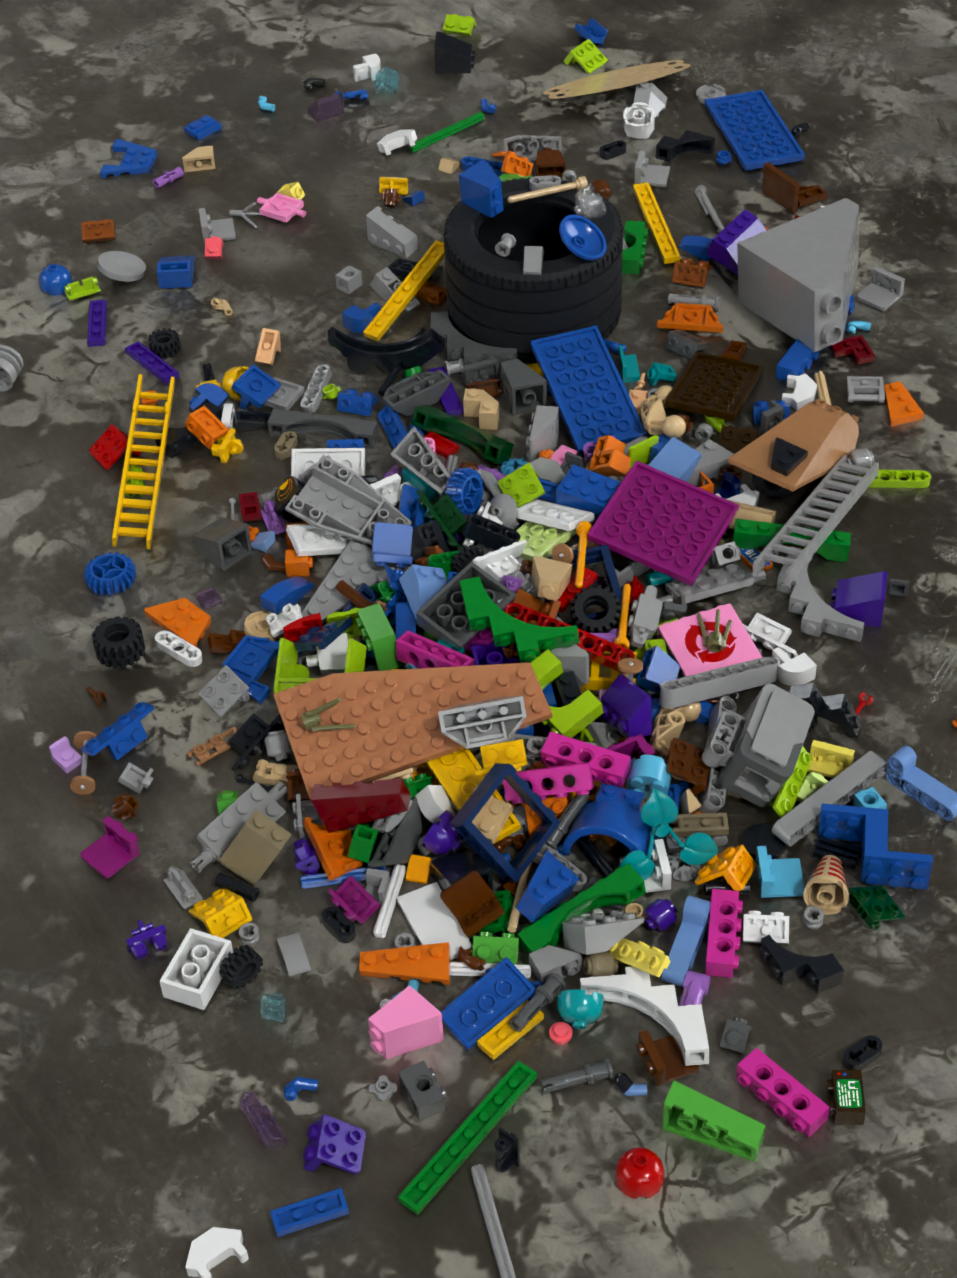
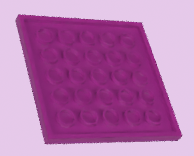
[587,460,740,586]

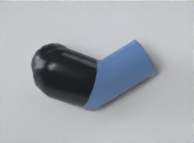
[614,1072,647,1096]

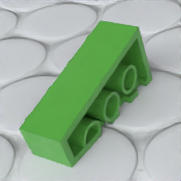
[662,1080,766,1162]

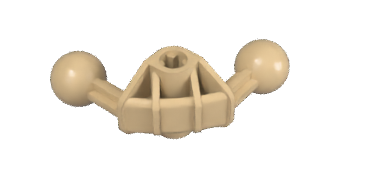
[640,385,686,438]
[650,702,702,780]

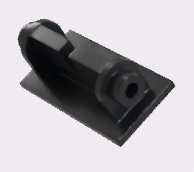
[495,1128,520,1172]

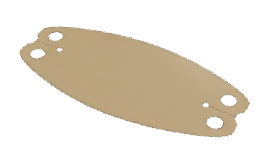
[543,60,691,99]

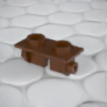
[466,379,503,397]

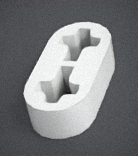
[221,403,235,429]

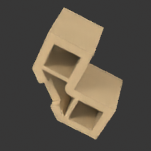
[463,389,499,430]

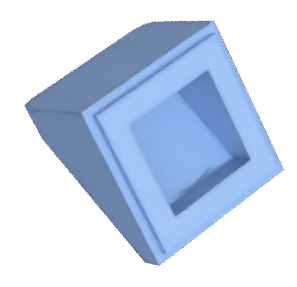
[251,531,276,552]

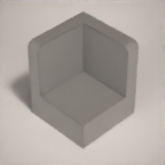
[366,868,390,905]

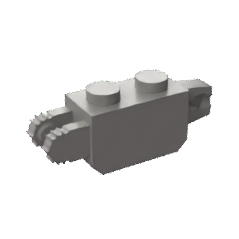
[627,585,663,649]

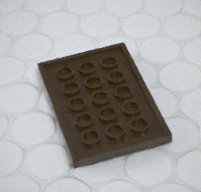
[665,351,764,421]

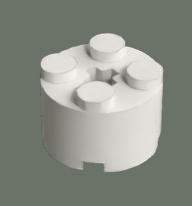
[623,102,654,139]

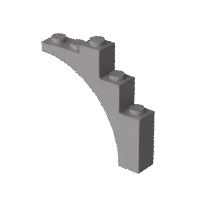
[776,546,864,642]

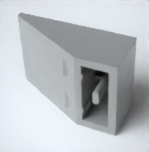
[526,405,559,462]
[562,910,644,955]

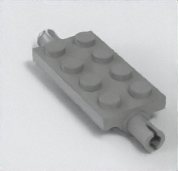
[656,564,766,603]
[190,782,288,873]

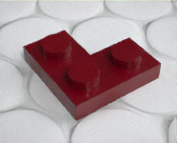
[829,335,875,364]

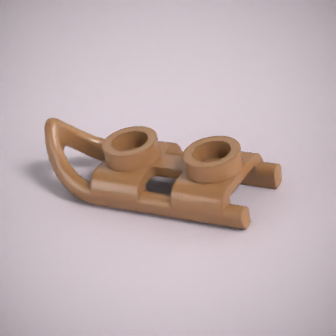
[187,726,237,767]

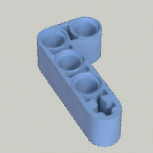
[886,745,957,821]
[661,895,711,987]

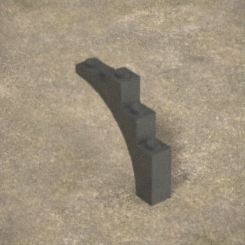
[430,312,517,367]

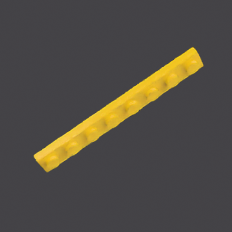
[633,182,680,264]
[363,240,445,342]

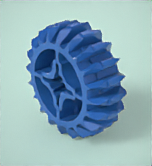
[445,467,484,517]
[84,552,136,596]

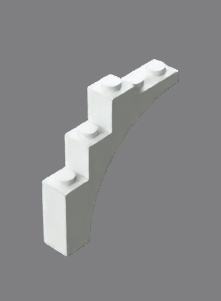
[580,967,709,1066]

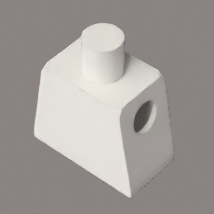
[306,633,348,676]

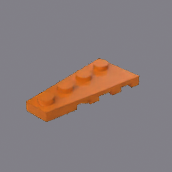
[359,942,450,985]

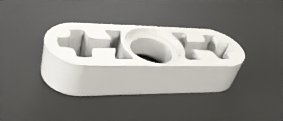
[155,630,203,667]

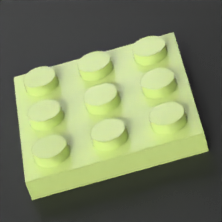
[516,521,576,562]

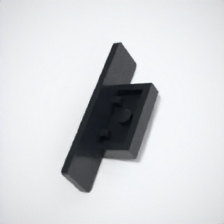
[228,713,283,772]

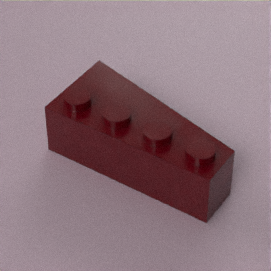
[311,779,411,833]

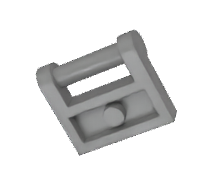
[846,376,885,403]

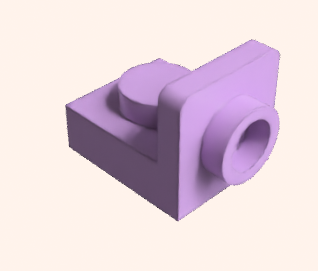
[49,736,82,773]

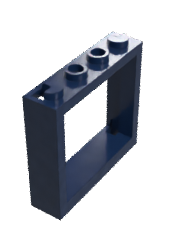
[546,545,622,626]
[450,763,560,883]

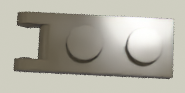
[670,812,729,837]

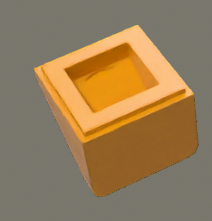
[405,854,432,885]

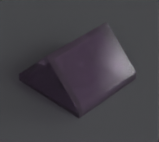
[307,92,344,122]

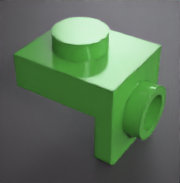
[217,790,239,815]

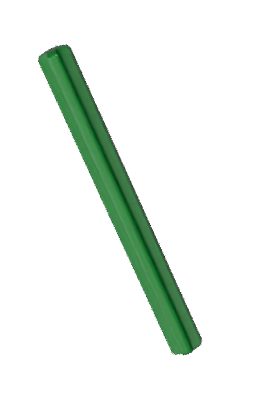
[409,112,484,153]

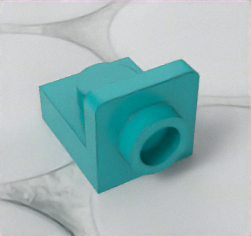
[647,362,677,386]

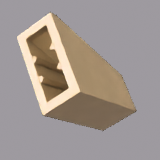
[531,555,572,601]

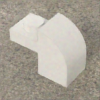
[353,53,381,82]
[772,647,817,686]
[415,785,458,824]

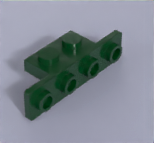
[416,490,467,550]

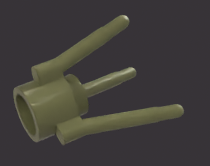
[697,609,732,652]
[301,698,356,733]

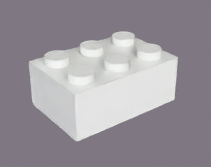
[159,928,233,1010]

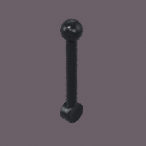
[236,774,274,792]

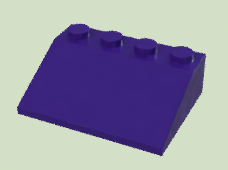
[706,210,767,275]

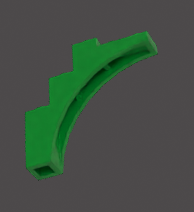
[460,576,579,663]

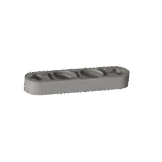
[300,364,332,413]

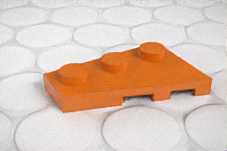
[884,381,924,427]

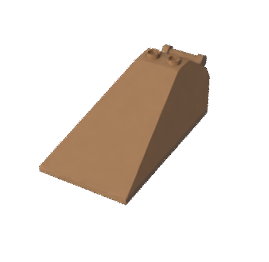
[728,399,859,492]

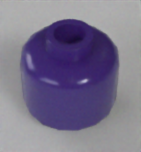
[644,898,678,932]

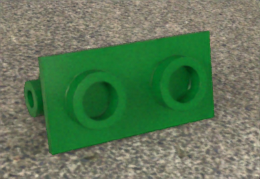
[369,581,396,602]
[403,773,435,799]

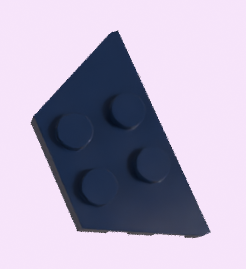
[294,617,353,651]

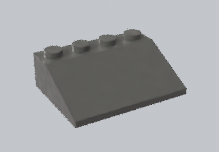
[416,561,516,649]

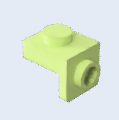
[796,772,829,803]

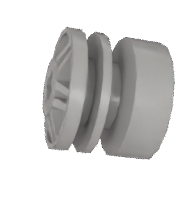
[0,345,24,392]

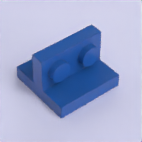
[232,364,281,411]

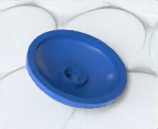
[559,215,607,260]

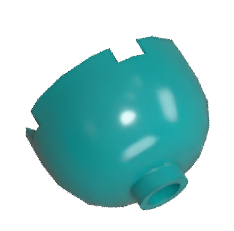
[557,989,604,1029]

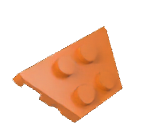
[657,303,724,333]
[144,598,211,647]
[303,817,364,881]

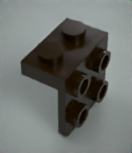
[718,425,759,454]

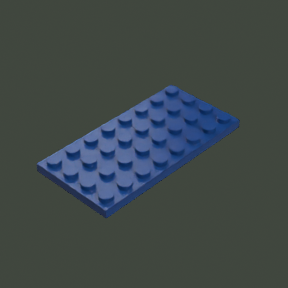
[705,90,805,171]
[530,325,647,455]

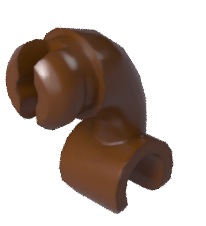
[493,834,526,853]
[457,946,486,971]

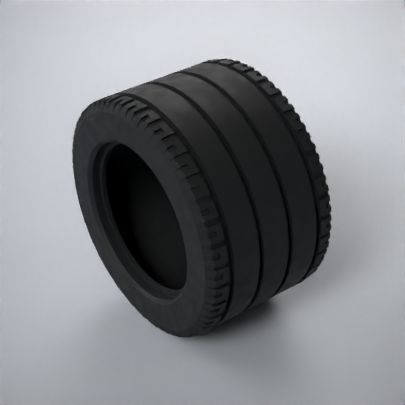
[443,177,623,364]

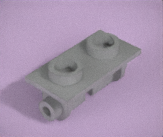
[163,866,203,910]

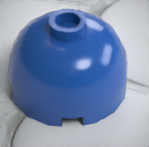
[39,264,73,296]

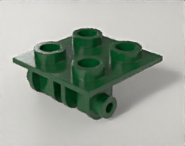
[849,885,906,931]

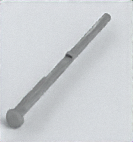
[695,185,724,233]

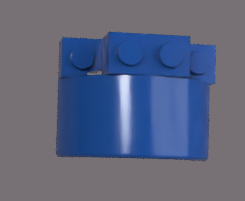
[562,783,659,859]

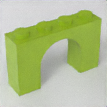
[531,649,604,738]

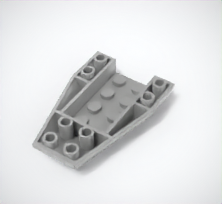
[285,455,412,546]

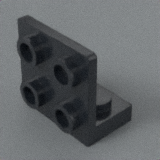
[408,520,450,567]

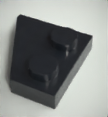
[771,437,808,476]

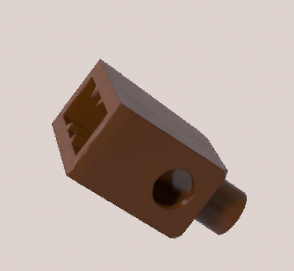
[536,148,566,177]

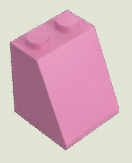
[368,985,444,1059]

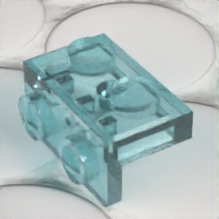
[375,66,400,94]

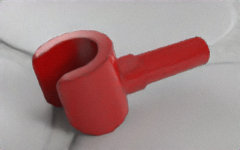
[855,692,873,716]

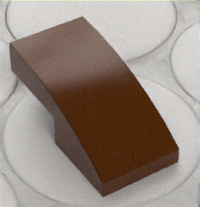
[207,630,246,653]

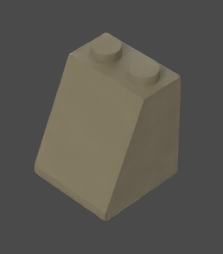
[218,809,292,887]

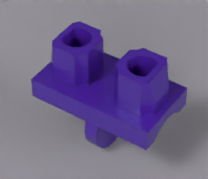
[293,837,320,875]
[126,920,168,960]

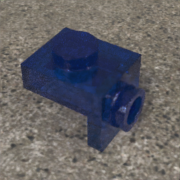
[714,471,741,499]

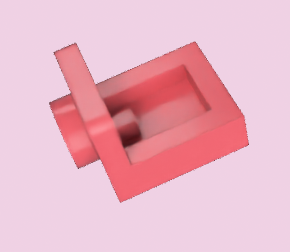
[205,236,224,259]

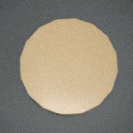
[244,611,282,641]

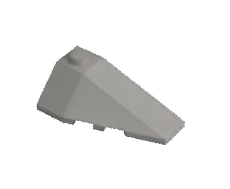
[497,135,561,163]

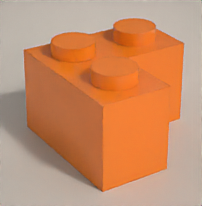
[588,435,632,478]

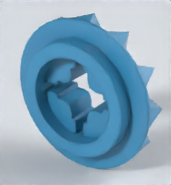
[501,457,528,475]

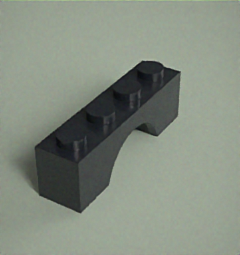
[155,400,222,459]

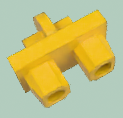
[379,177,408,195]
[211,428,244,463]

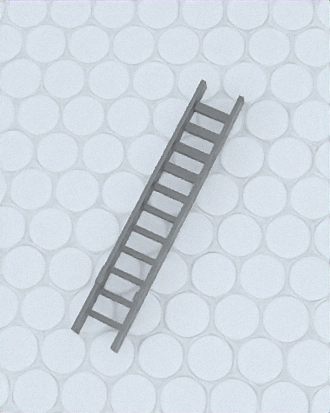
[753,455,879,584]

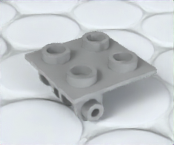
[198,665,250,717]

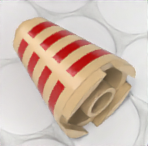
[803,855,849,915]

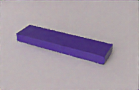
[87,299,107,347]
[124,341,179,384]
[427,366,464,416]

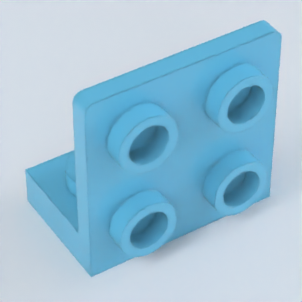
[756,846,805,898]

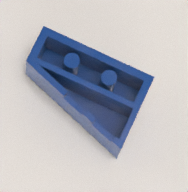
[516,850,579,923]

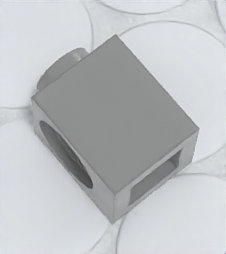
[335,266,362,294]
[710,541,741,569]

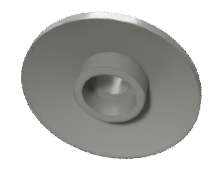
[487,494,517,528]

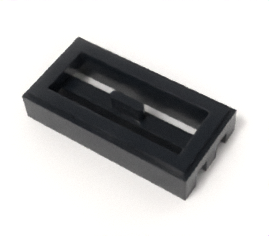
[812,836,862,869]

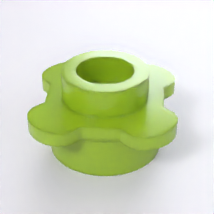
[322,384,341,400]

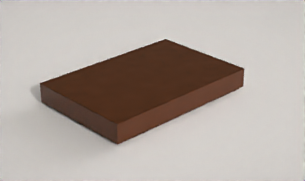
[762,162,800,213]

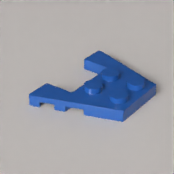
[100,139,157,178]
[222,636,302,705]

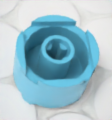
[626,755,672,800]

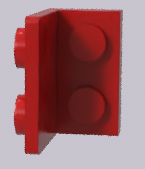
[89,424,141,470]

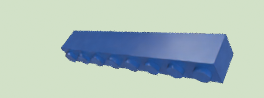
[776,295,855,382]

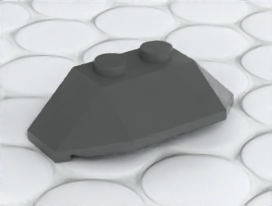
[383,370,451,416]
[368,797,422,868]

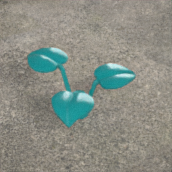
[619,788,718,881]

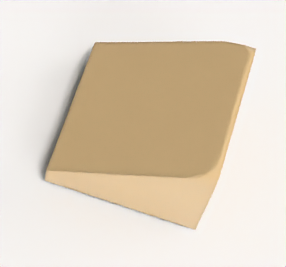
[438,158,461,174]
[680,789,701,814]

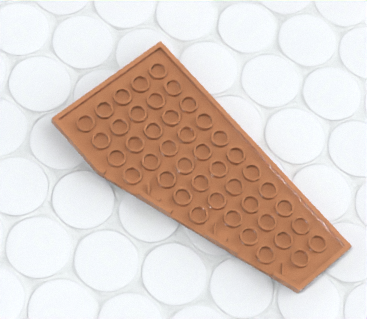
[273,662,553,802]

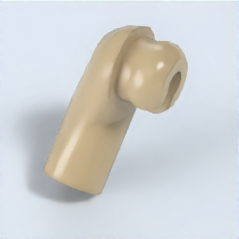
[211,298,233,316]

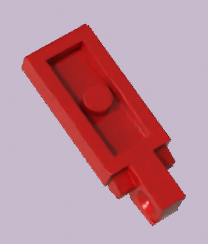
[558,567,597,613]

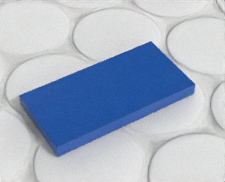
[441,957,536,1051]

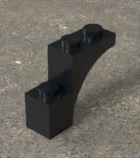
[656,130,715,162]
[789,683,862,738]
[759,935,844,993]

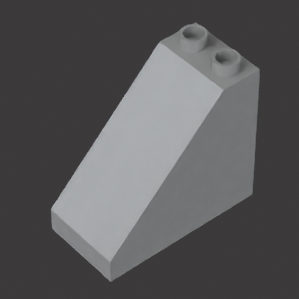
[737,198,859,352]

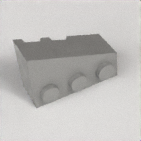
[366,206,418,258]
[688,439,735,486]

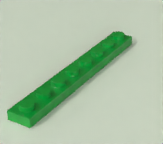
[398,1061,537,1215]

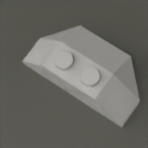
[438,696,527,749]

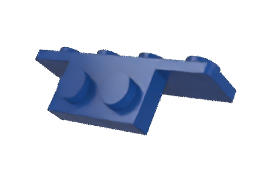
[399,484,427,528]
[81,702,154,760]

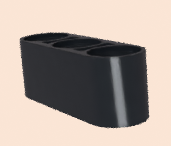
[462,514,521,550]

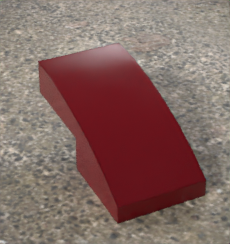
[239,492,262,523]

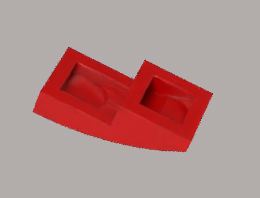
[283,613,322,643]

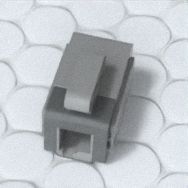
[702,684,814,807]

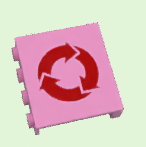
[656,603,762,677]

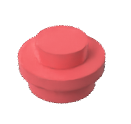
[549,1022,572,1045]

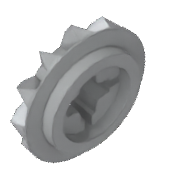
[668,851,700,881]

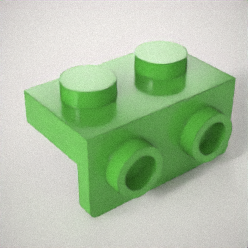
[472,932,520,964]

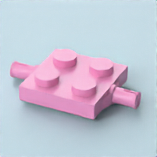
[257,193,306,223]

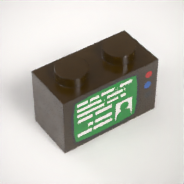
[827,1070,866,1125]

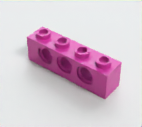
[396,630,474,669]
[541,732,631,788]
[503,762,594,804]
[705,889,743,978]
[736,1048,830,1138]

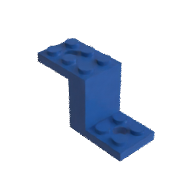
[818,804,933,889]

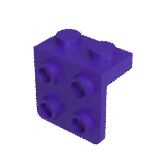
[303,1114,366,1174]

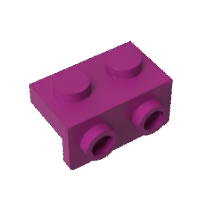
[328,876,381,924]

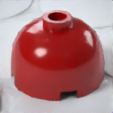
[615,1147,665,1199]

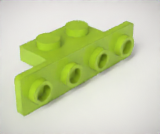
[769,746,812,818]

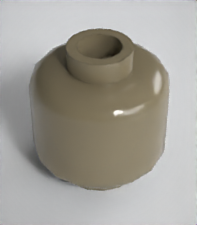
[583,951,618,977]

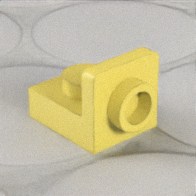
[277,182,305,200]

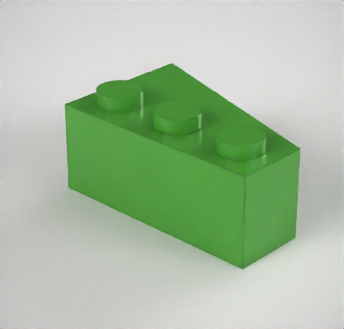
[356,603,403,671]

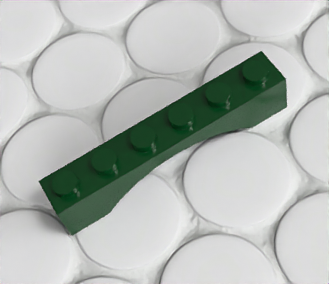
[411,405,514,464]

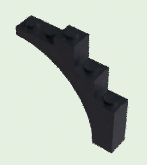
[328,327,444,375]

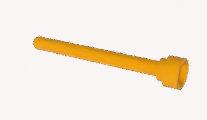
[575,521,592,588]
[613,584,631,649]

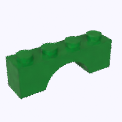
[622,221,648,274]
[347,820,379,863]

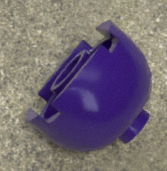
[421,810,461,855]

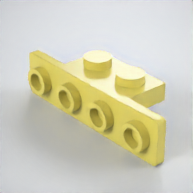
[807,740,855,778]
[608,938,671,977]

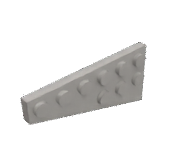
[302,539,402,624]

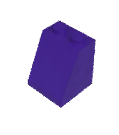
[831,571,887,627]

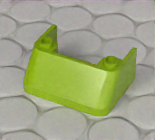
[274,638,367,693]

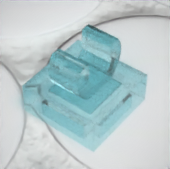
[261,992,286,1022]

